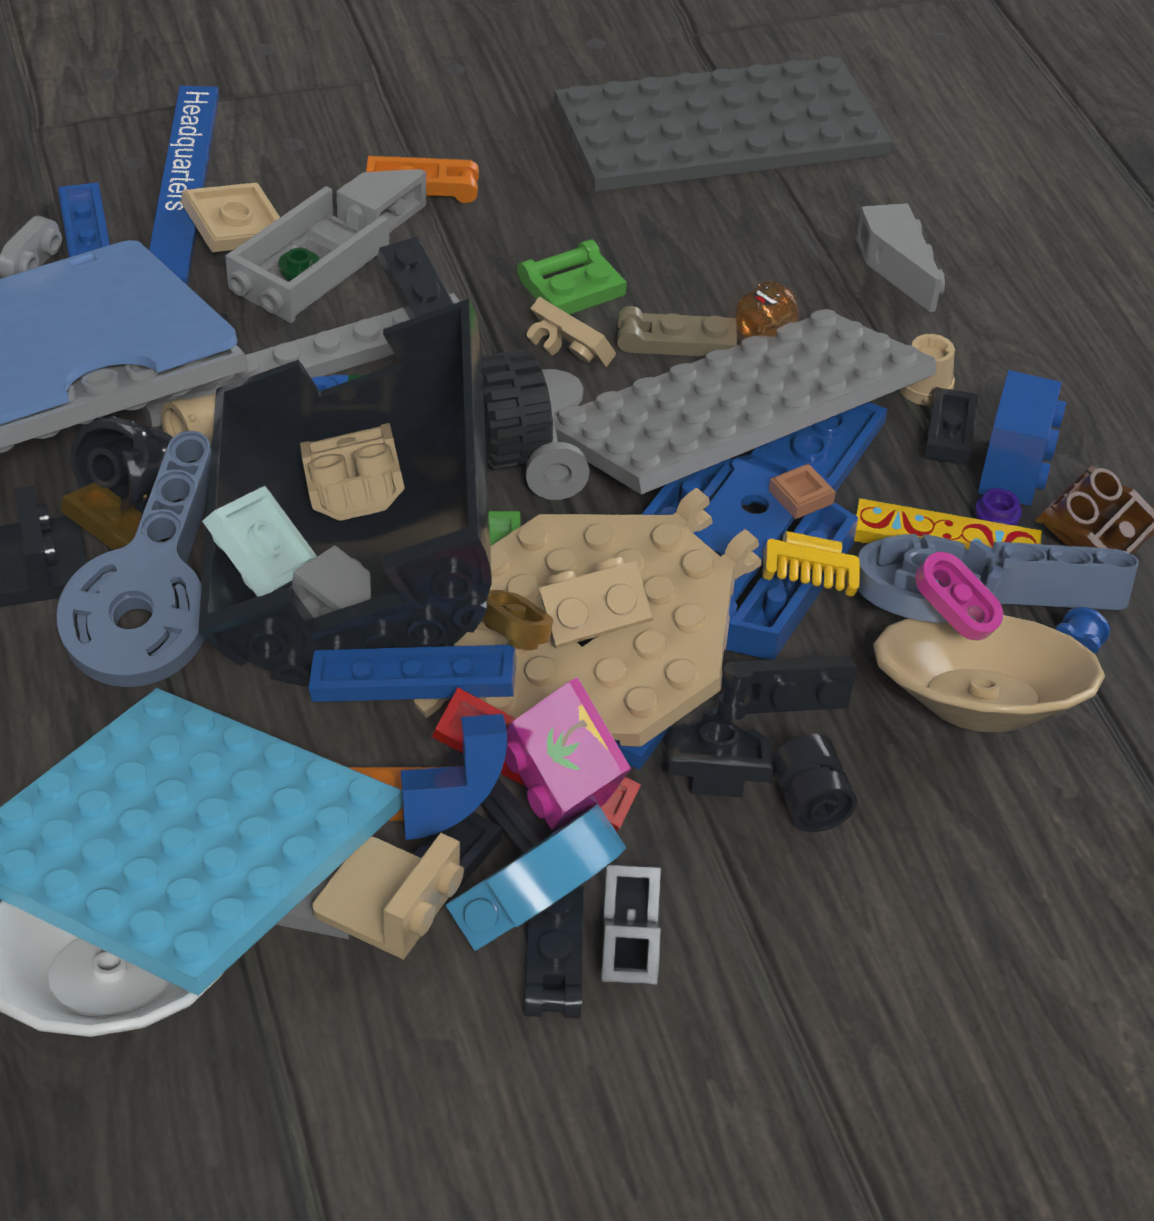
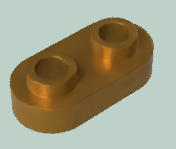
[482,590,553,650]

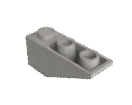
[856,203,945,312]

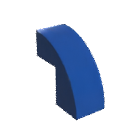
[401,714,507,840]

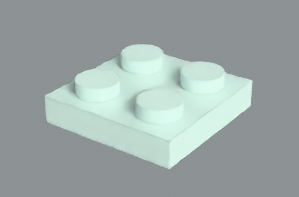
[202,486,317,597]

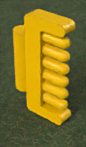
[762,531,860,596]

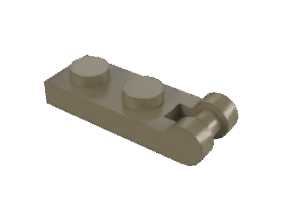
[617,306,737,357]

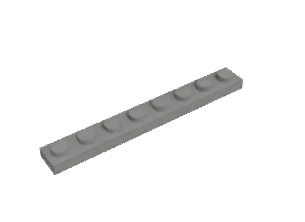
[141,293,460,428]

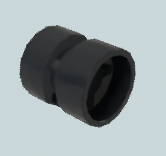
[772,734,858,832]

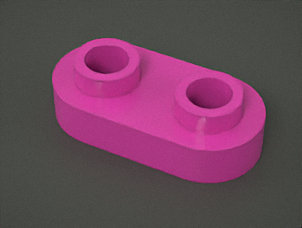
[915,552,1003,641]

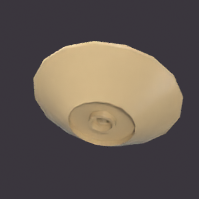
[873,615,1105,733]

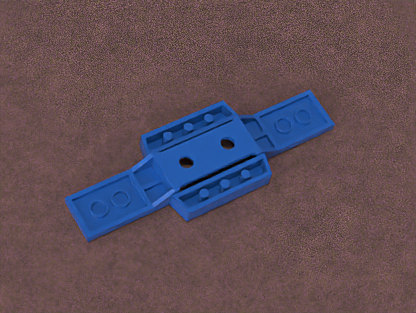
[615,402,888,770]

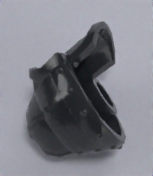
[70,416,173,514]

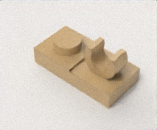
[527,297,616,367]

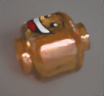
[736,281,799,338]

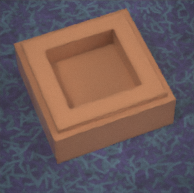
[769,464,836,519]

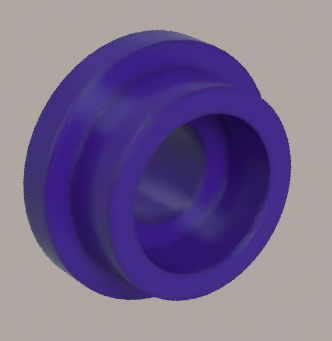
[975,488,1022,526]

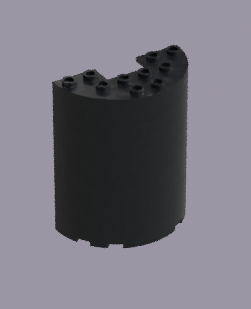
[198,298,492,686]

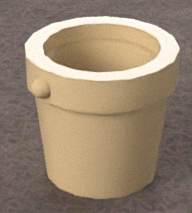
[899,334,955,406]
[161,393,216,445]

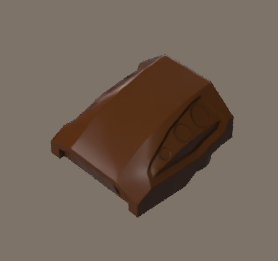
[1035,465,1154,555]

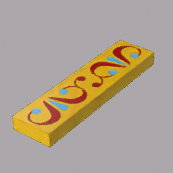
[854,498,1042,550]

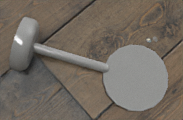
[525,369,590,500]

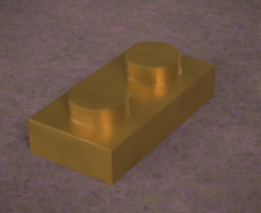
[61,482,161,550]

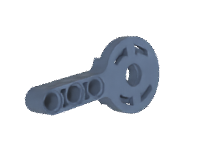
[57,431,212,687]
[858,534,1139,623]

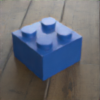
[978,370,1066,506]

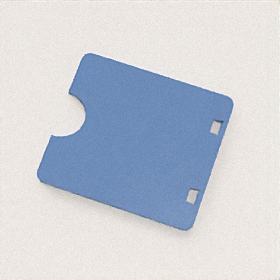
[0,240,237,425]

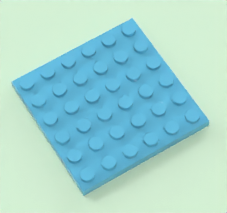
[0,688,403,996]

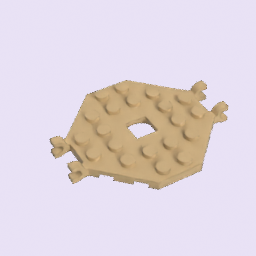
[413,488,762,747]

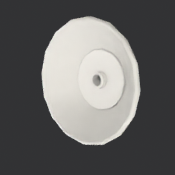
[0,900,224,1037]

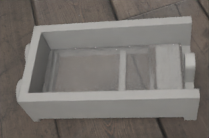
[225,186,389,323]

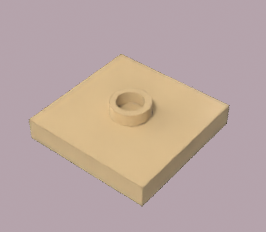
[181,183,280,252]

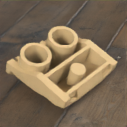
[300,423,405,521]

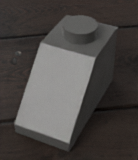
[336,169,426,233]
[292,545,371,618]

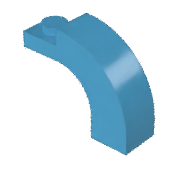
[446,803,626,951]

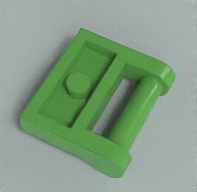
[517,239,627,314]

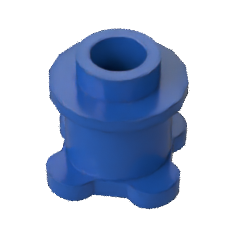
[1055,607,1110,654]

